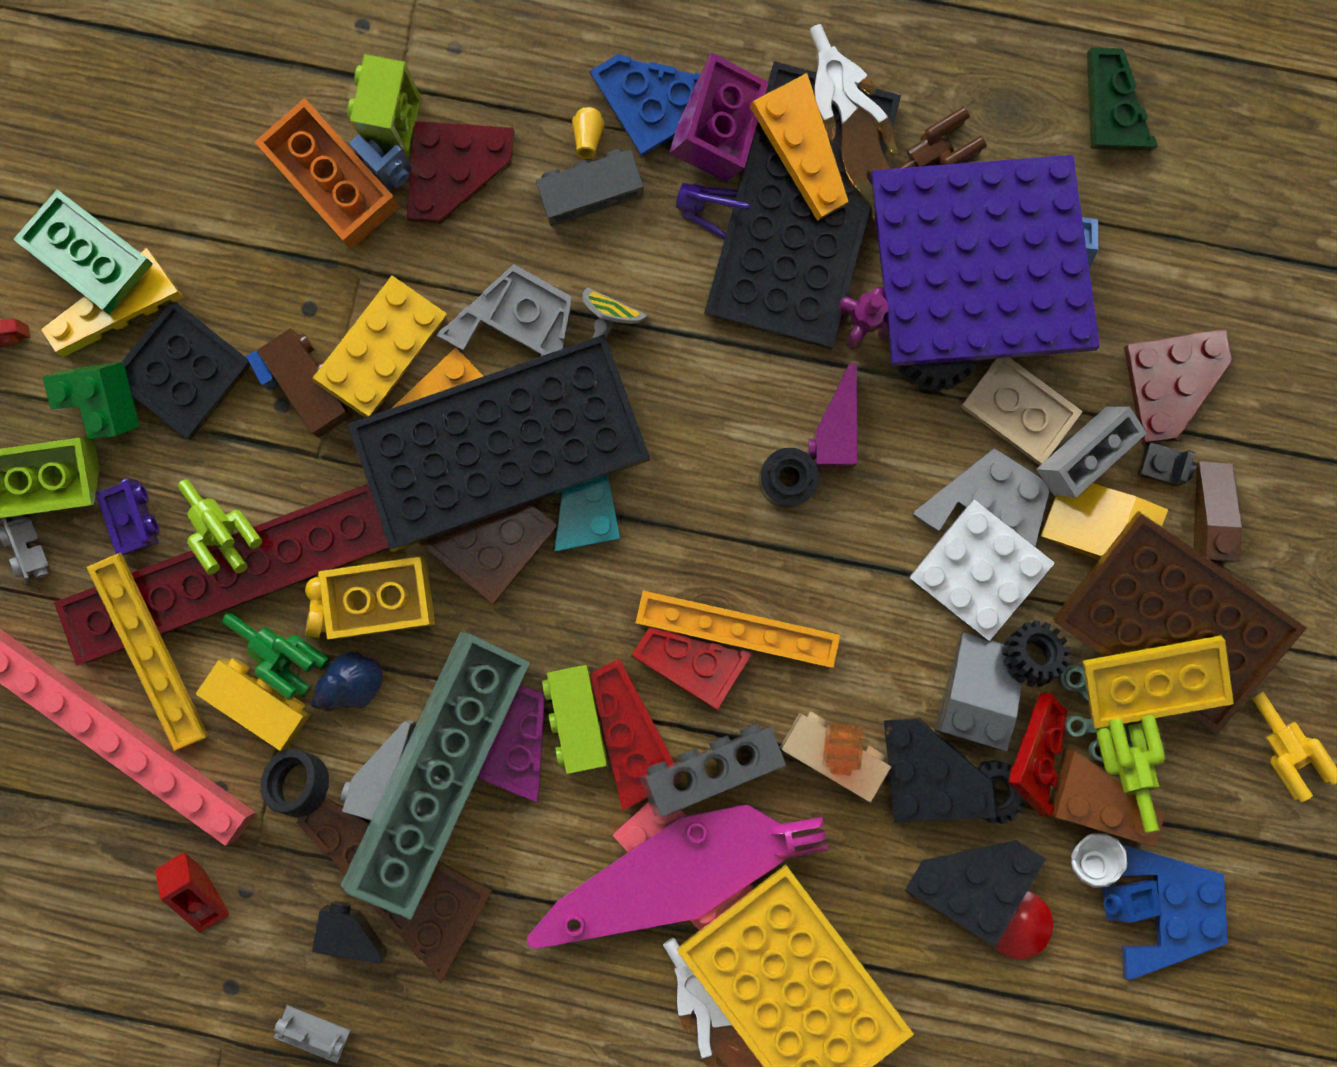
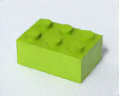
[347,54,421,160]

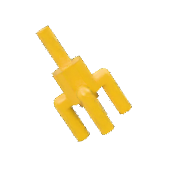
[1251,691,1337,802]

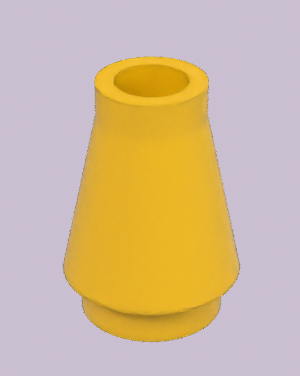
[572,107,605,160]

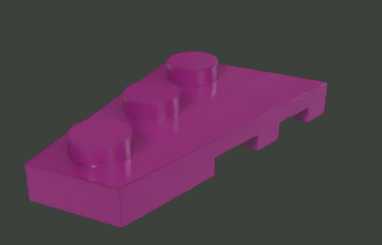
[477,684,545,802]

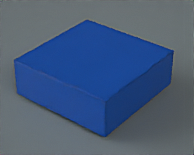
[246,350,279,391]

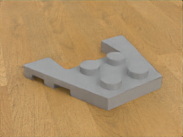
[437,264,572,356]
[912,448,1050,547]

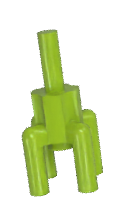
[178,479,262,575]
[1096,715,1165,834]

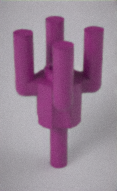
[838,287,889,350]

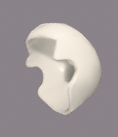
[1071,833,1127,888]

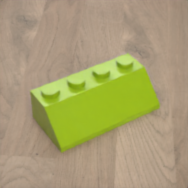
[0,437,100,518]

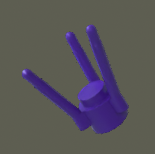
[676,182,750,239]

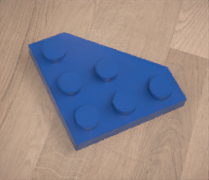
[590,54,701,158]

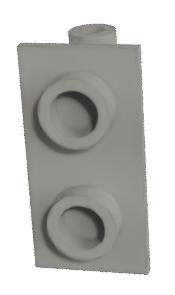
[0,515,50,585]
[274,1005,350,1063]

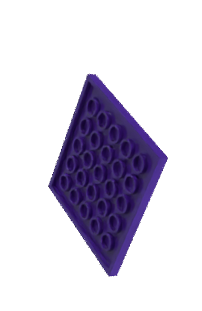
[871,155,1100,367]

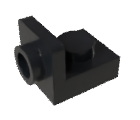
[1137,442,1196,487]

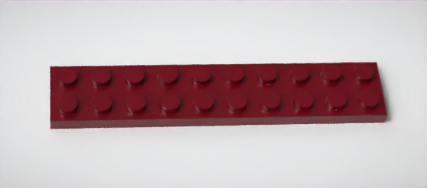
[54,484,389,666]

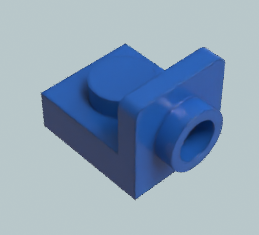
[1102,880,1161,923]

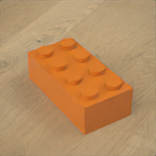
[254,98,400,250]

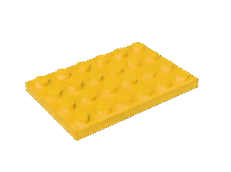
[677,864,914,1067]

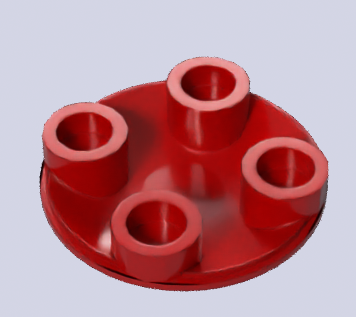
[994,891,1053,959]

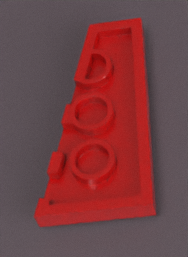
[589,658,682,811]

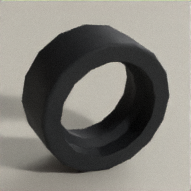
[260,749,329,818]

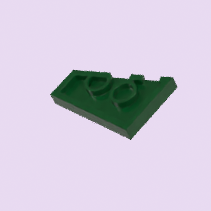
[1087,47,1158,151]

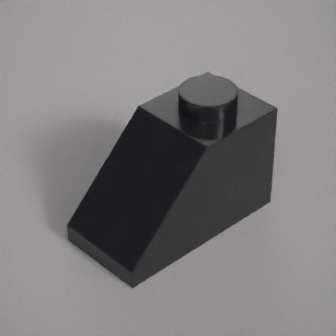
[312,901,387,964]

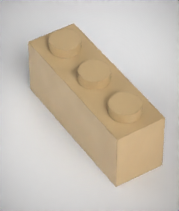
[779,711,891,802]

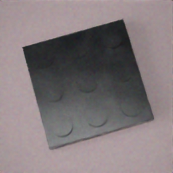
[122,301,251,440]

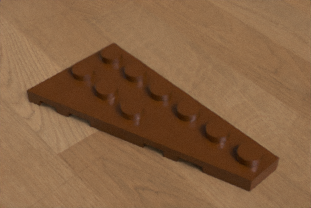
[296,797,493,983]

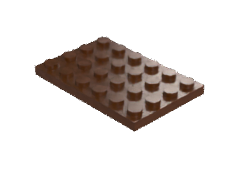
[1053,510,1307,733]

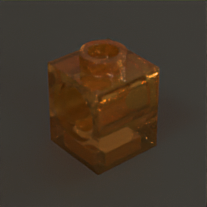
[822,723,864,775]

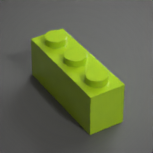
[542,664,608,774]

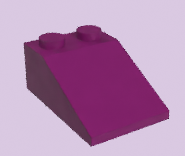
[669,53,769,182]

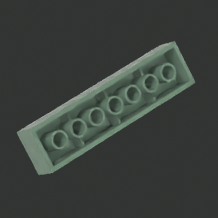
[341,632,530,919]

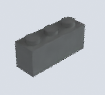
[536,149,644,226]

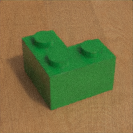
[42,361,140,439]

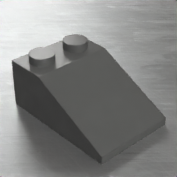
[934,632,1022,751]

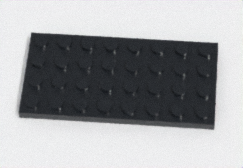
[704,61,901,350]
[348,334,650,552]

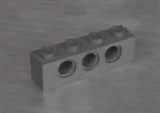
[640,723,786,817]

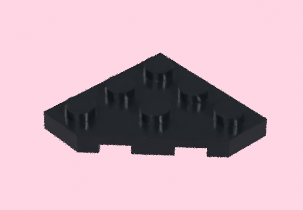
[884,717,998,823]
[904,840,1046,948]

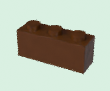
[257,328,352,438]

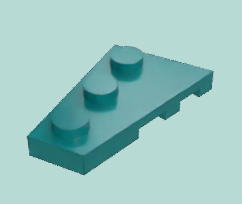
[555,476,620,552]

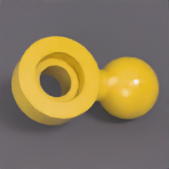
[305,576,326,639]

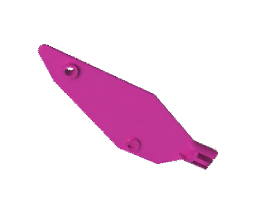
[527,805,829,949]

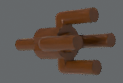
[897,106,987,168]

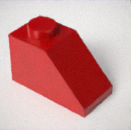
[155,852,229,933]

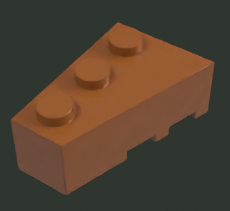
[1049,748,1165,847]

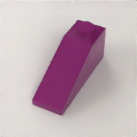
[808,363,857,468]

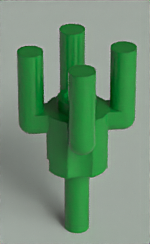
[222,612,330,700]

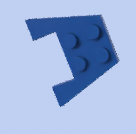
[1121,843,1228,980]

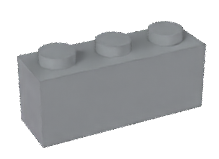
[1036,407,1147,497]

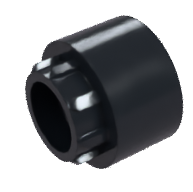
[759,448,819,508]

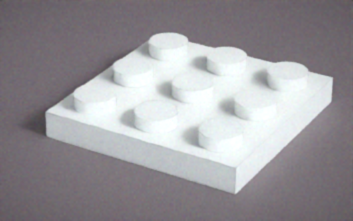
[910,499,1055,641]

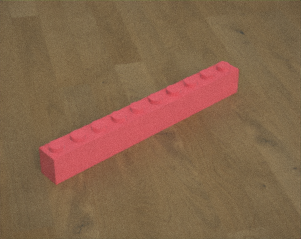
[0,629,256,846]

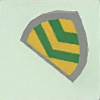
[582,287,648,339]

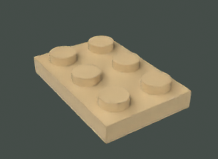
[960,358,1083,466]

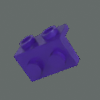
[96,478,159,556]

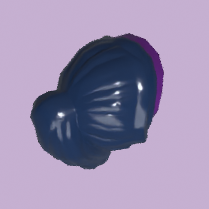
[311,652,383,710]

